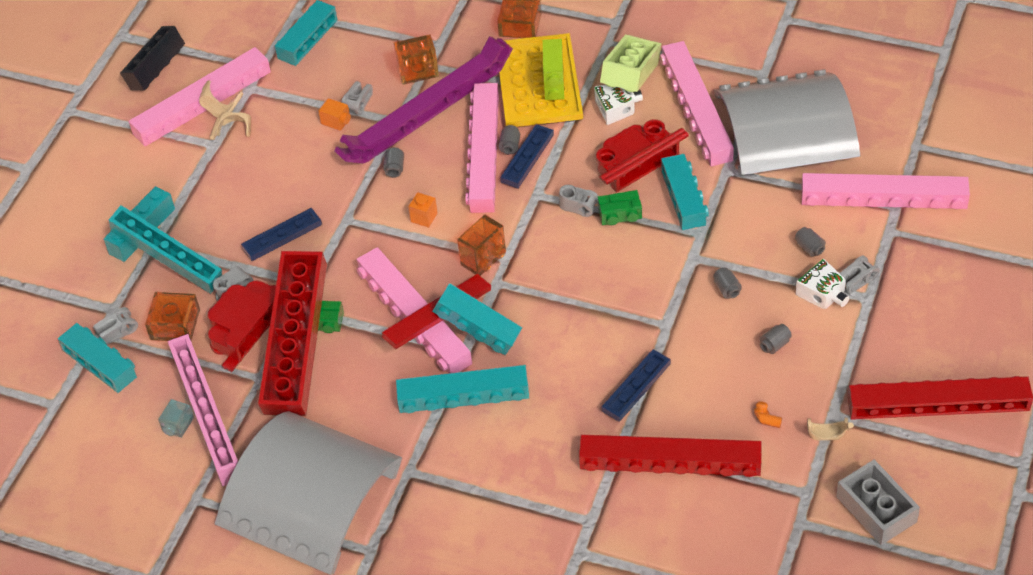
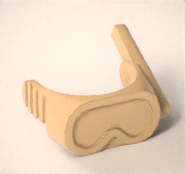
[199,80,243,117]
[210,112,251,140]
[807,417,854,441]

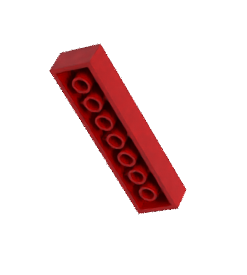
[258,251,327,416]

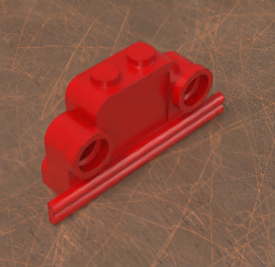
[596,119,689,193]
[208,280,276,372]

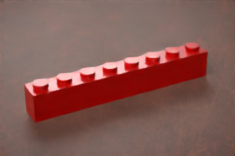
[848,376,1033,420]
[579,434,762,477]

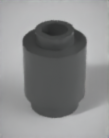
[499,125,521,154]
[383,147,404,178]
[795,227,826,257]
[713,267,742,299]
[760,324,792,354]

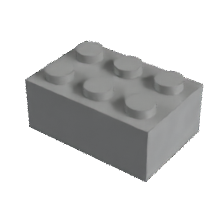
[836,459,920,545]

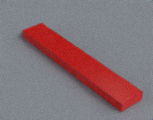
[382,274,492,350]

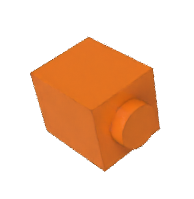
[318,98,351,131]
[408,192,438,228]

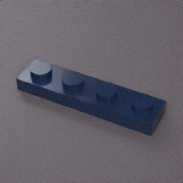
[500,124,554,189]
[241,208,322,261]
[601,349,671,422]

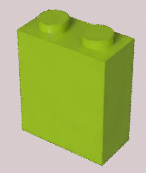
[542,39,564,100]

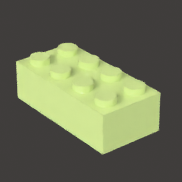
[600,34,662,92]

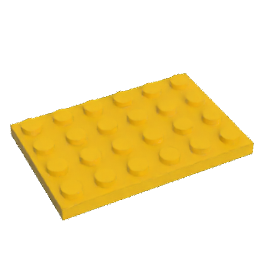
[499,33,583,127]

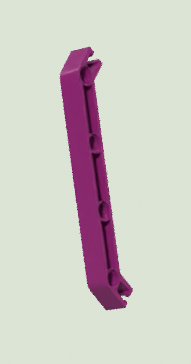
[334,36,513,164]

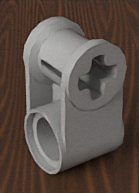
[559,185,598,217]
[213,266,254,302]

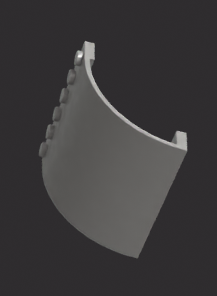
[714,69,860,175]
[215,411,402,575]

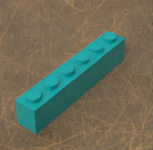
[108,205,222,294]
[396,365,529,413]

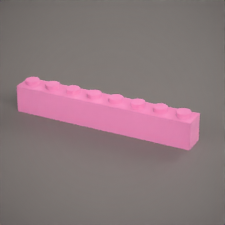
[659,41,734,166]
[129,47,271,146]
[466,83,499,213]
[802,173,970,209]
[357,247,472,374]
[168,334,238,487]

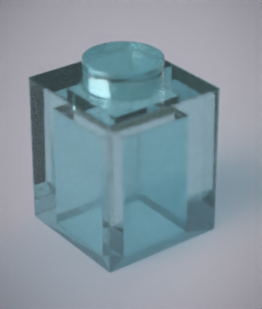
[158,399,194,438]

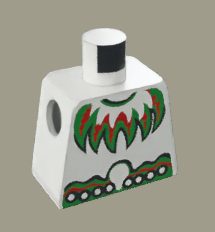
[594,85,643,125]
[796,259,849,309]

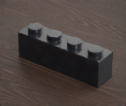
[120,26,185,91]

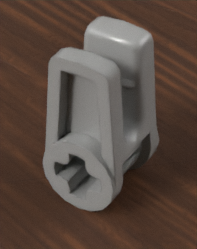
[341,81,373,115]
[839,255,880,294]
[93,307,138,345]

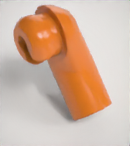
[754,401,782,428]

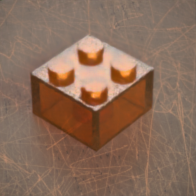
[497,0,542,38]
[393,34,439,85]
[457,214,506,276]
[145,292,200,341]

